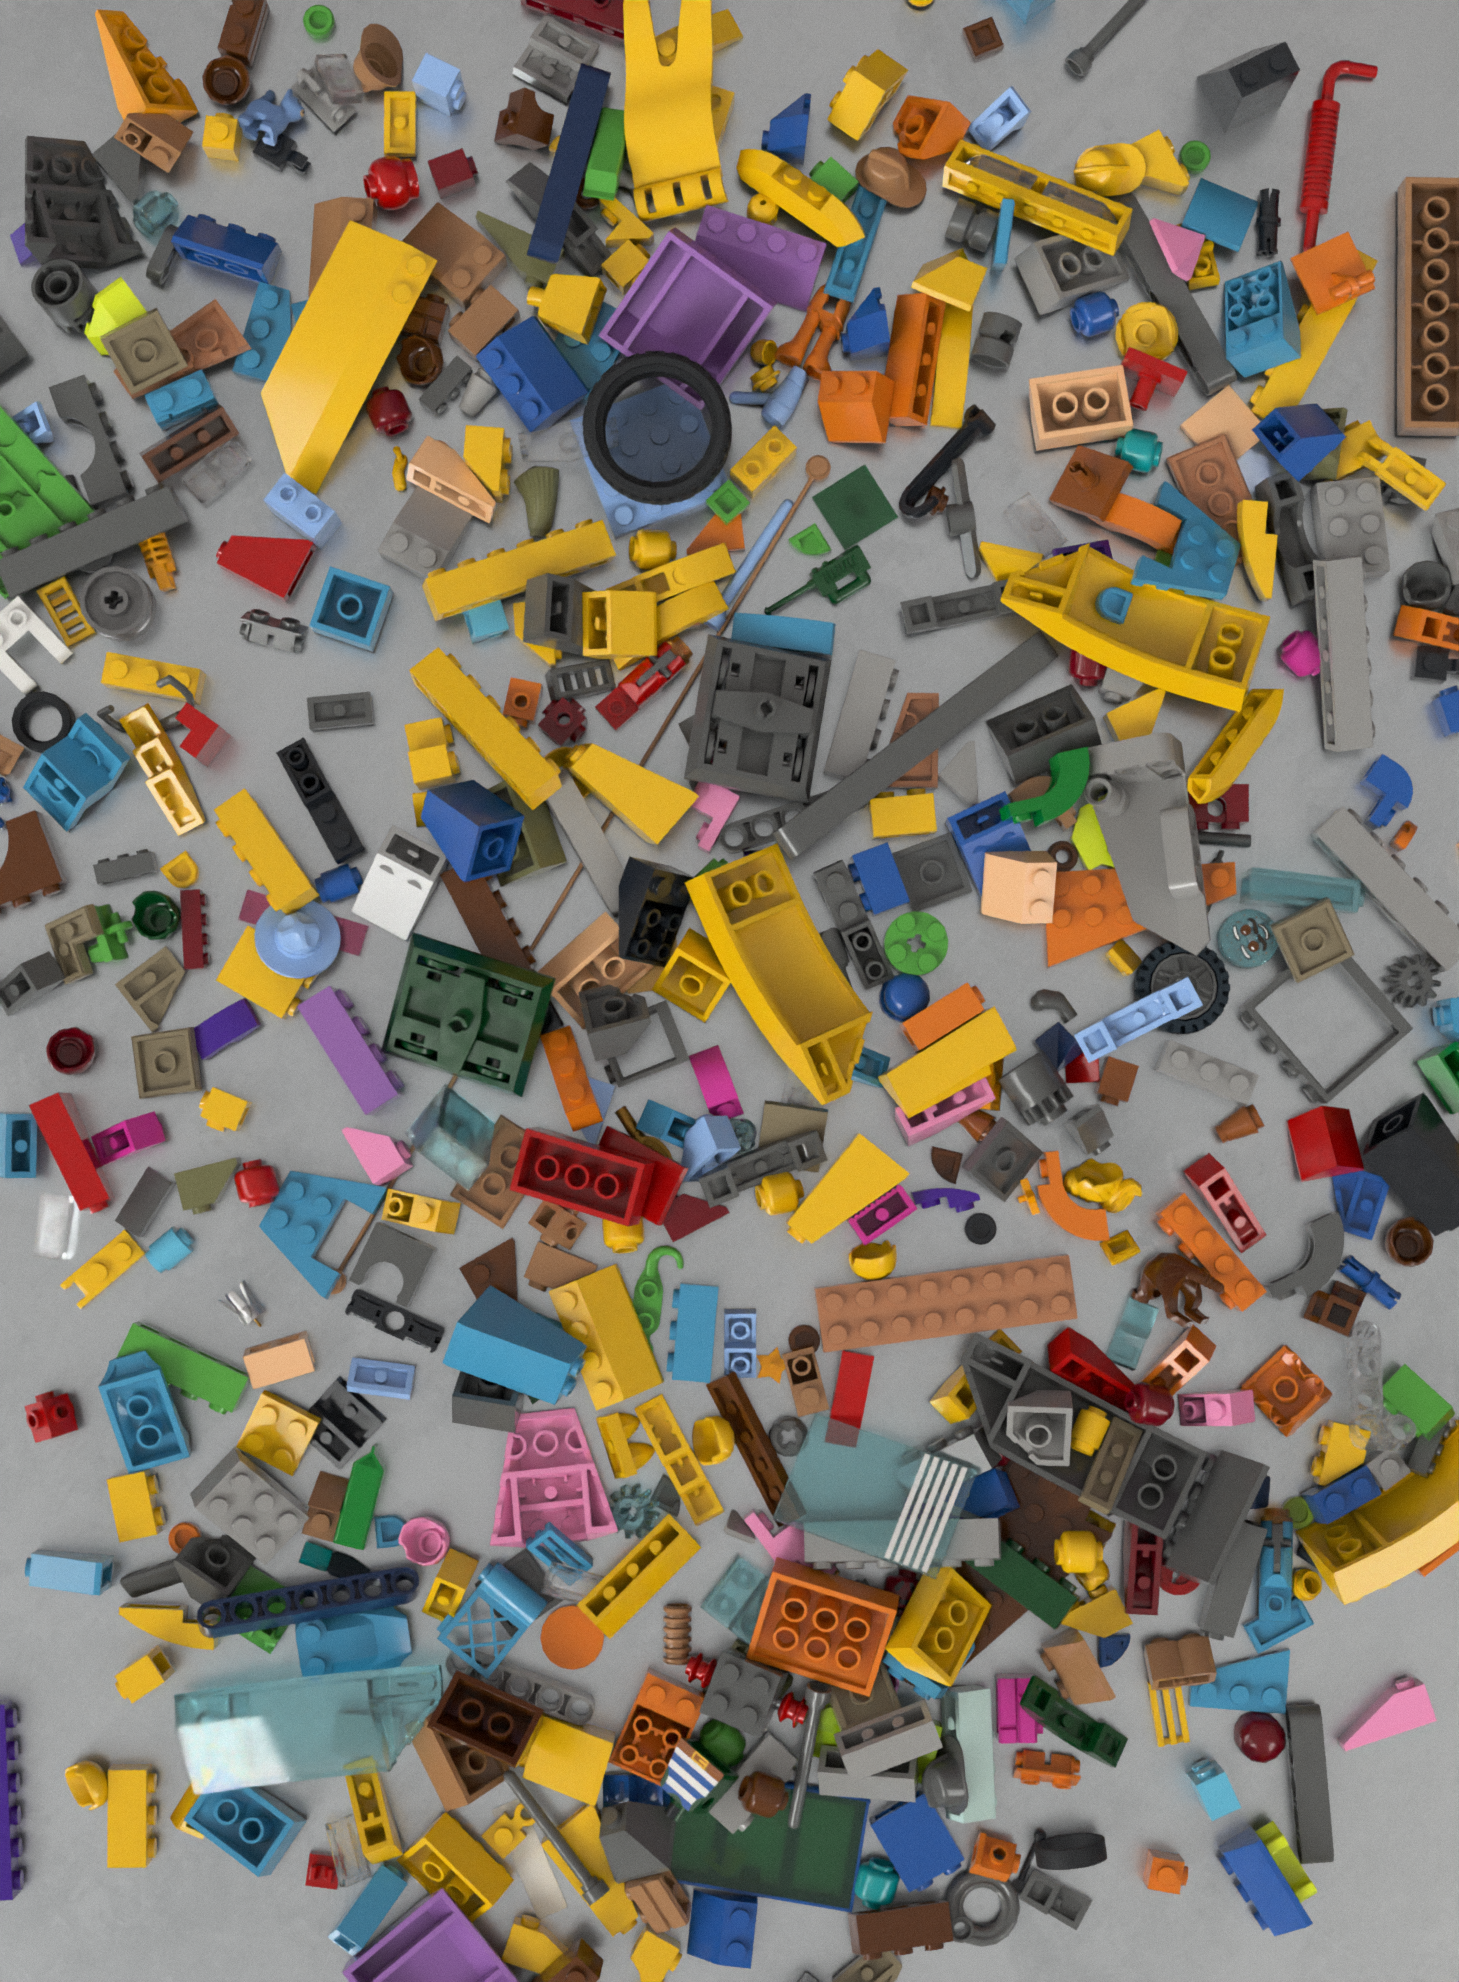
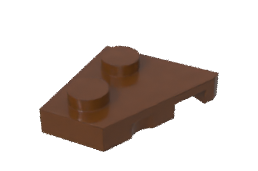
[459,1237,519,1303]

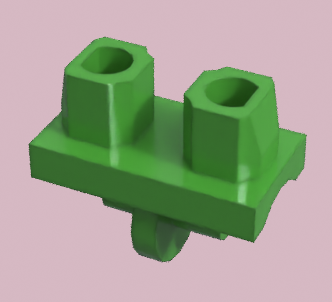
[88,904,133,963]

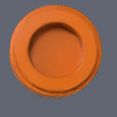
[168,1521,202,1554]

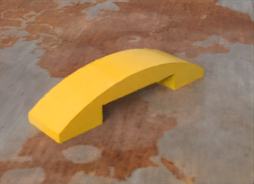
[930,302,973,429]
[613,581,729,671]

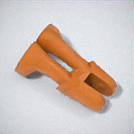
[774,284,851,381]

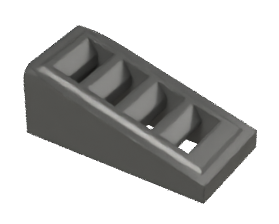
[545,659,616,702]

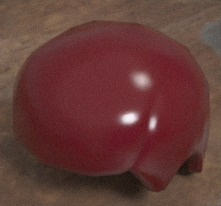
[46,1027,95,1075]
[1234,1711,1286,1763]

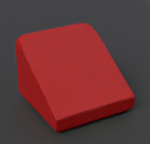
[1065,1053,1100,1083]

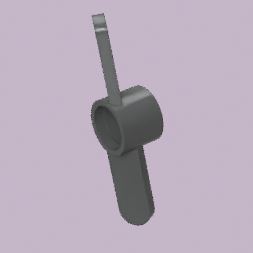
[946,458,981,578]

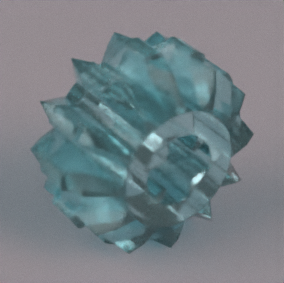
[609,1484,660,1539]

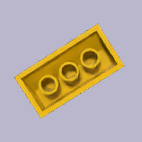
[548,1263,664,1411]

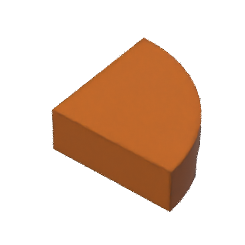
[1390,820,1418,852]

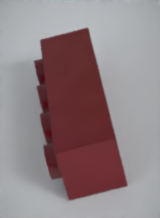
[180,889,210,970]

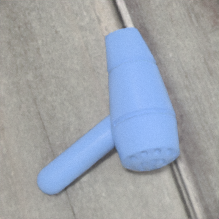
[729,366,809,427]

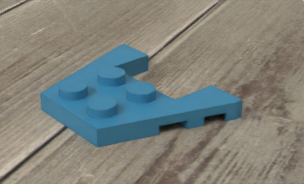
[1130,481,1241,600]
[259,1171,388,1300]

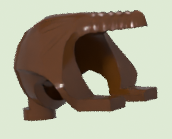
[1131,1252,1224,1328]

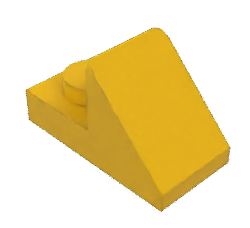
[599,198,654,248]

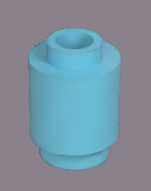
[145,1227,194,1273]

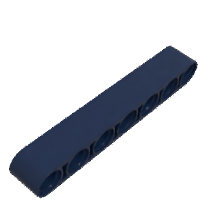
[527,63,611,265]
[197,1567,419,1638]

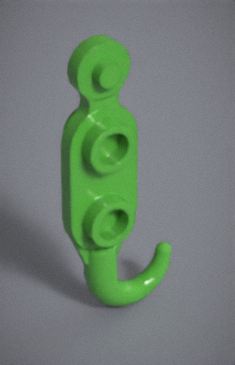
[633,1245,684,1353]

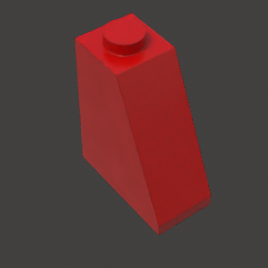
[216,535,317,603]

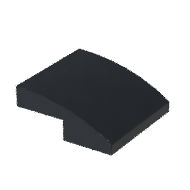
[308,1376,386,1470]

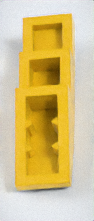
[119,703,206,836]
[634,1394,725,1527]

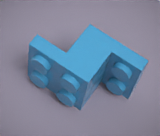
[23,713,131,832]

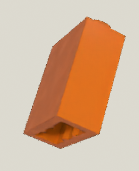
[899,982,985,1052]

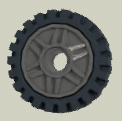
[1134,942,1230,1034]

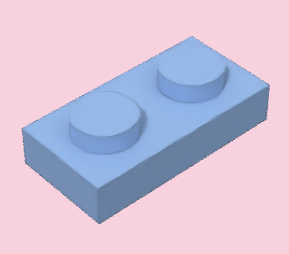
[346,1357,415,1400]

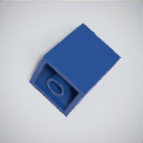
[421,780,524,882]

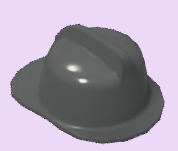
[922,1735,969,1814]

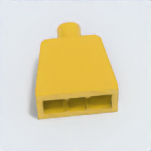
[527,274,607,345]

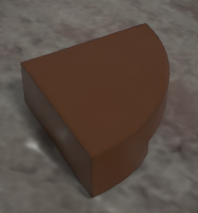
[931,1146,963,1184]

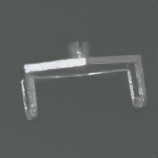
[518,417,619,462]

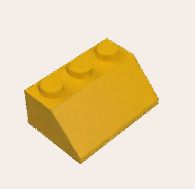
[885,1567,992,1686]
[396,1812,514,1922]

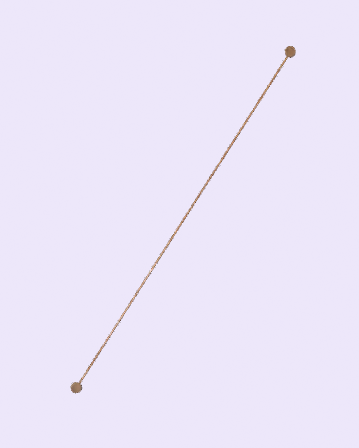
[331,455,831,1294]

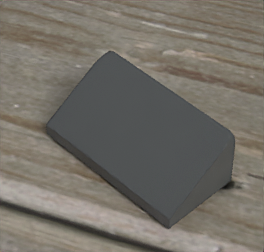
[115,1166,175,1238]
[120,1558,182,1598]

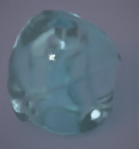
[730,1118,757,1154]

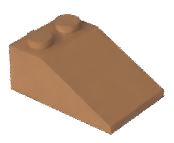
[402,202,508,311]
[1040,1627,1116,1705]

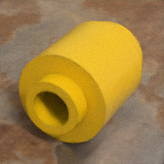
[1071,1406,1110,1456]

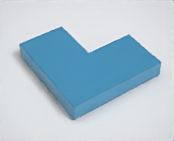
[990,198,1015,272]

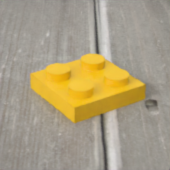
[236,1390,321,1476]

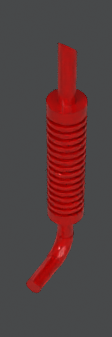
[1300,60,1378,251]

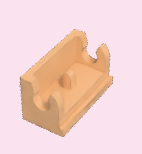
[243,1331,315,1389]

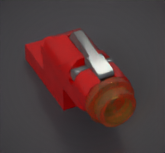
[595,636,693,731]

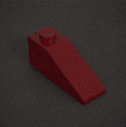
[1123,1520,1163,1616]

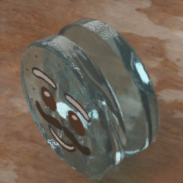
[1217,909,1278,969]

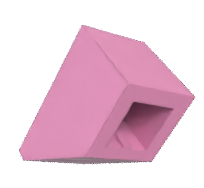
[1178,1390,1255,1426]

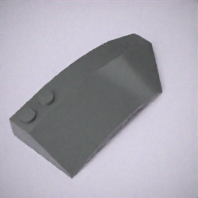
[961,1332,1208,1540]

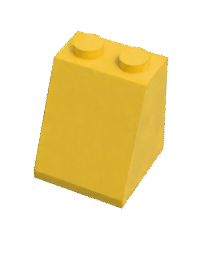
[519,1713,616,1806]

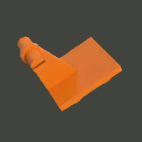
[1290,232,1375,316]

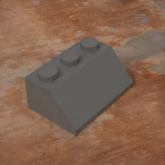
[986,684,1102,784]

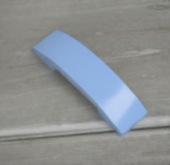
[1074,976,1203,1063]

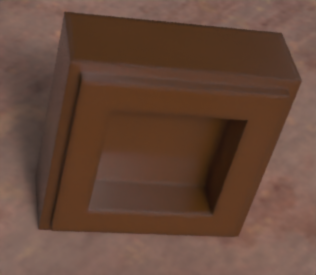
[962,17,1004,60]

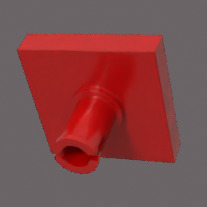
[1120,347,1188,411]

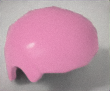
[398,1516,450,1566]

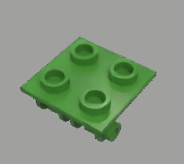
[217,1565,305,1654]

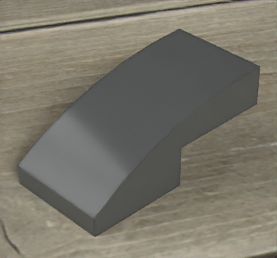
[1019,1869,1093,1930]

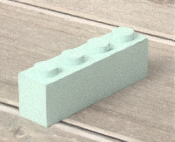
[941,1685,997,1823]

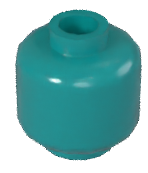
[1115,428,1163,473]
[854,1857,900,1909]

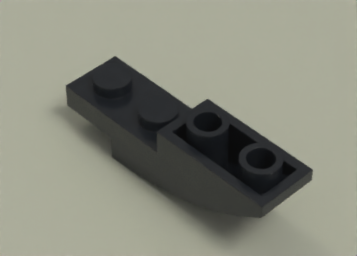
[276,737,365,864]

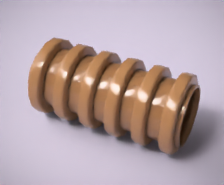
[663,1603,692,1665]

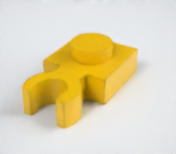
[481,1802,535,1859]

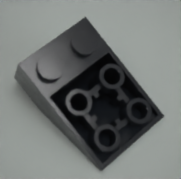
[619,856,695,967]

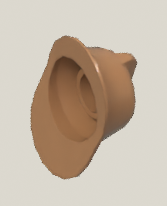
[353,24,403,93]
[855,147,927,208]

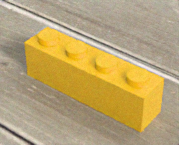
[214,788,319,915]
[577,1514,701,1639]

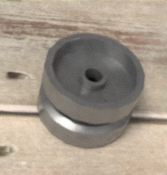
[79,566,157,642]

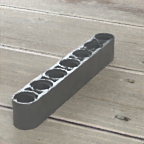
[1116,193,1237,396]

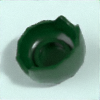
[131,891,180,941]

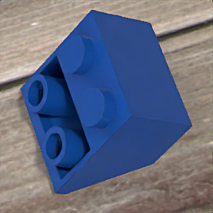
[1252,403,1346,482]

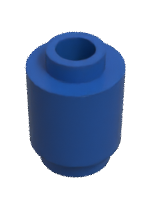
[314,863,363,903]

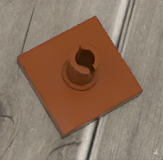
[1049,445,1133,522]

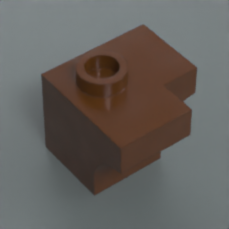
[494,88,554,150]
[1303,1281,1367,1337]

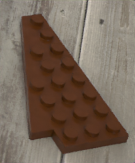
[903,1460,1113,1687]

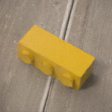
[101,652,206,705]
[107,1764,157,1868]

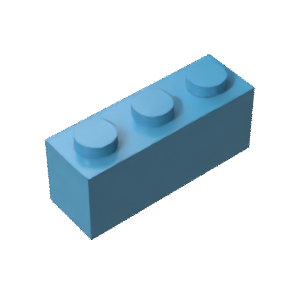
[666,1282,719,1383]

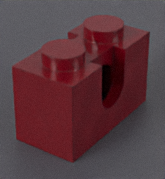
[1187,784,1249,831]

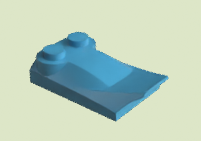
[98,1351,192,1474]
[295,1606,412,1682]

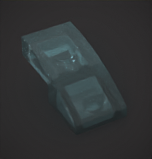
[1105,1297,1159,1371]

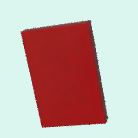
[598,1126,689,1226]

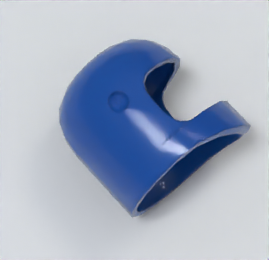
[879,973,930,1022]

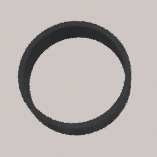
[1034,1833,1107,1870]

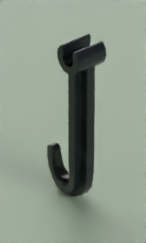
[899,404,996,519]

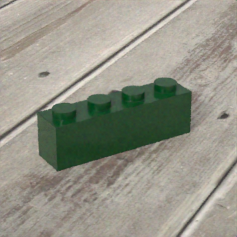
[964,1518,1080,1630]

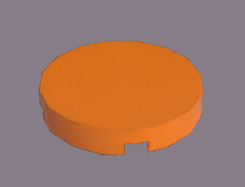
[540,1604,604,1670]

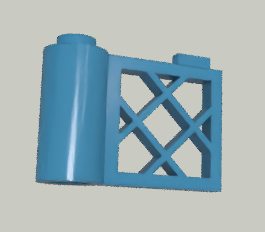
[436,1562,548,1679]

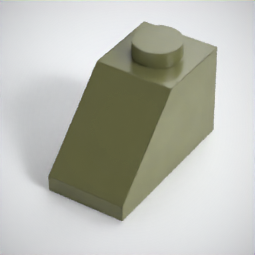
[174,1157,242,1215]

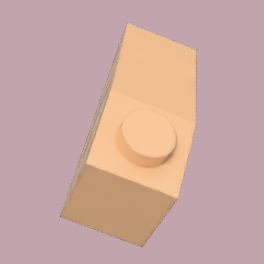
[406,435,496,524]

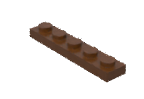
[706,1371,807,1527]

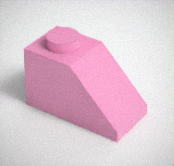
[341,1127,413,1186]

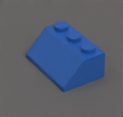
[171,214,282,285]
[475,316,590,433]
[1218,1826,1313,1936]

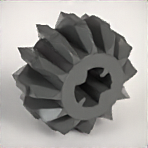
[1386,954,1441,1008]

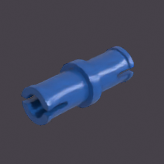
[1339,1255,1401,1310]

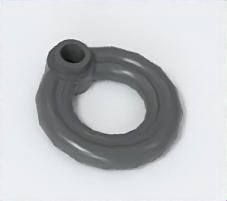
[945,1870,1020,1947]

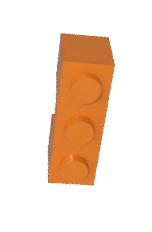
[540,1025,603,1132]

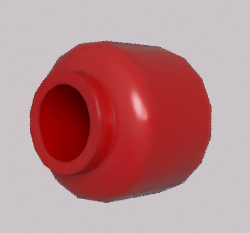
[234,1159,280,1208]

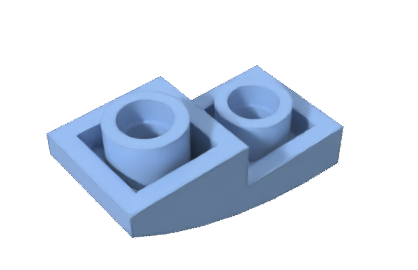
[724,1309,756,1378]

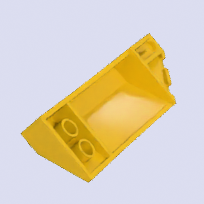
[1001,543,1270,712]

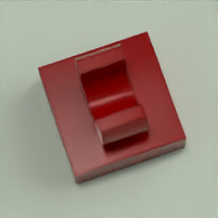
[305,1851,343,1890]

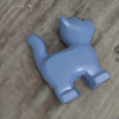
[238,89,305,146]

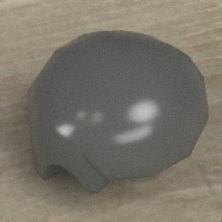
[1403,560,1451,610]

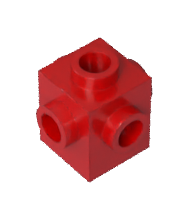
[24,1391,79,1443]

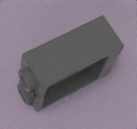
[604,1000,690,1088]

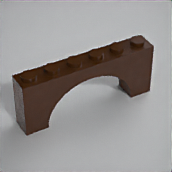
[0,810,68,915]

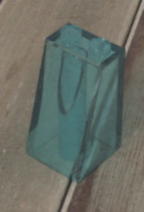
[405,1084,495,1191]

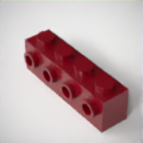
[520,0,651,41]

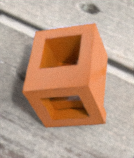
[969,1832,1021,1882]

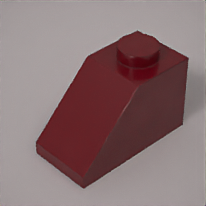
[663,1193,730,1242]

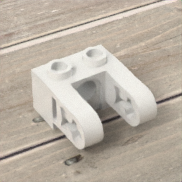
[0,595,73,696]

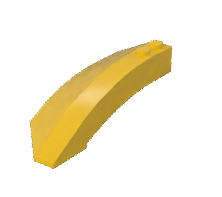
[260,220,438,495]
[685,843,873,1105]
[1295,1420,1459,1605]

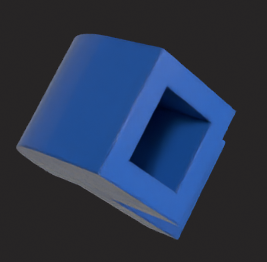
[1360,754,1413,830]

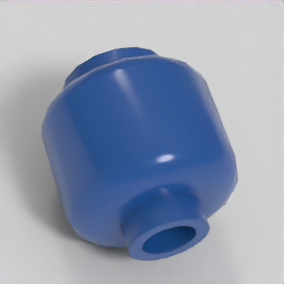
[1070,291,1119,337]

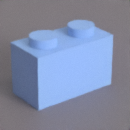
[412,53,467,117]

